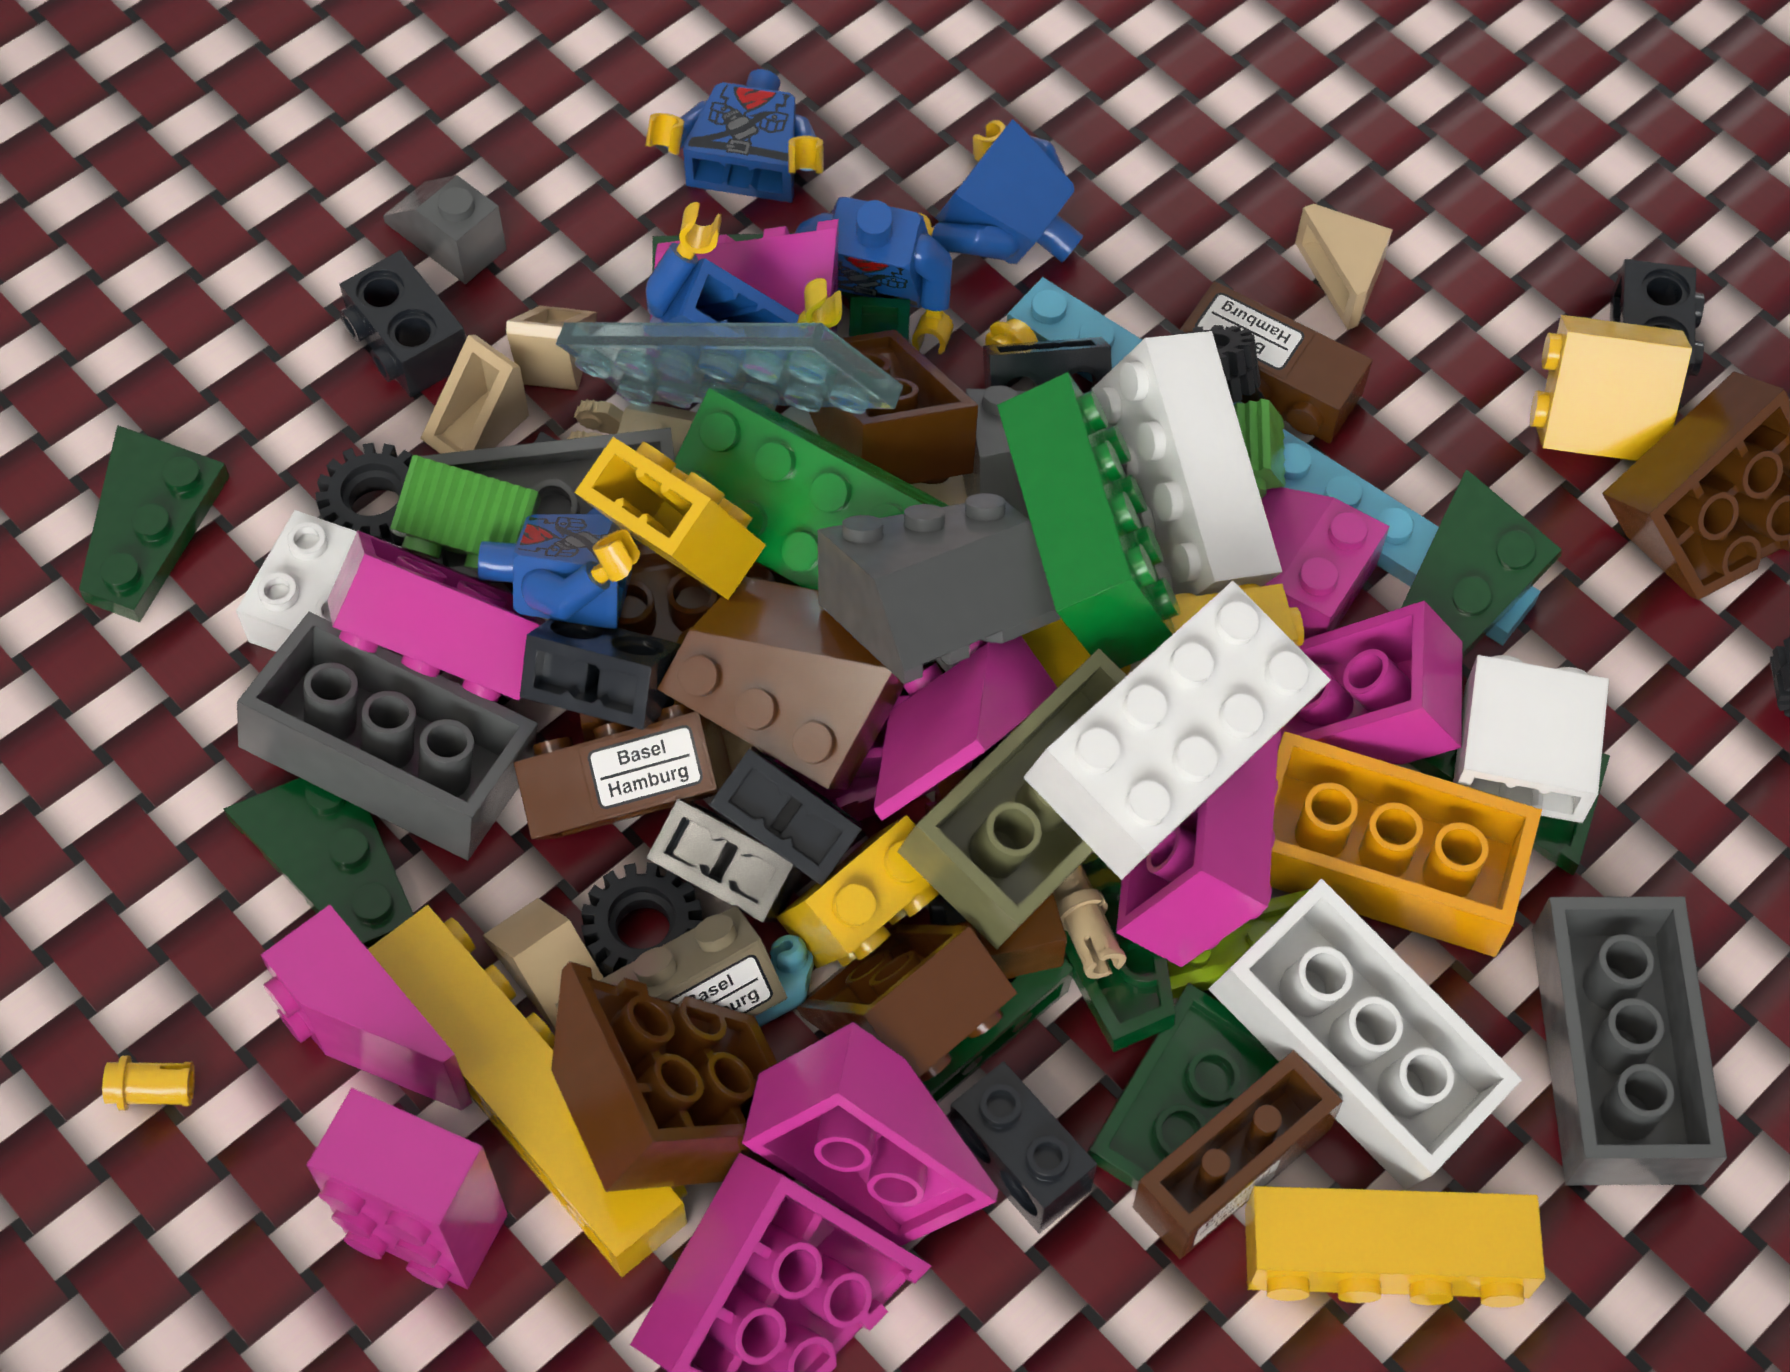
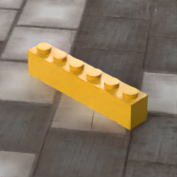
[368,905,688,1277]

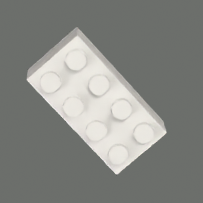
[1092,331,1282,596]
[1023,581,1331,880]
[1209,878,1522,1190]

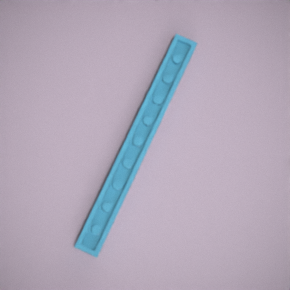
[1007,277,1541,646]

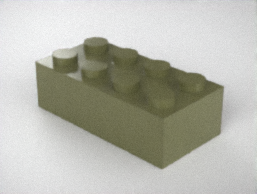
[897,649,1127,950]

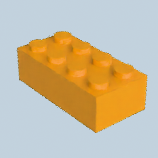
[1270,731,1542,957]

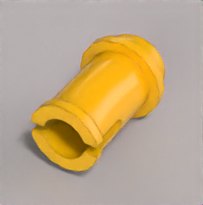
[103,1056,195,1111]

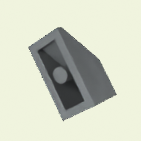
[383,175,507,284]

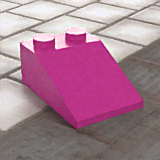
[1261,487,1390,639]
[1278,601,1462,764]
[874,636,1058,821]
[261,905,473,1111]
[742,1022,998,1246]

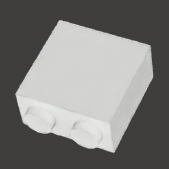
[236,510,402,652]
[1453,655,1609,823]

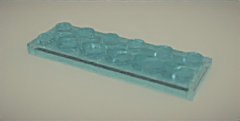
[556,322,903,414]

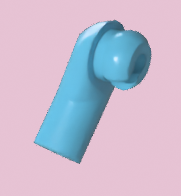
[755,935,814,1027]

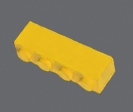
[1245,1186,1545,1308]

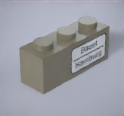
[555,905,787,1016]

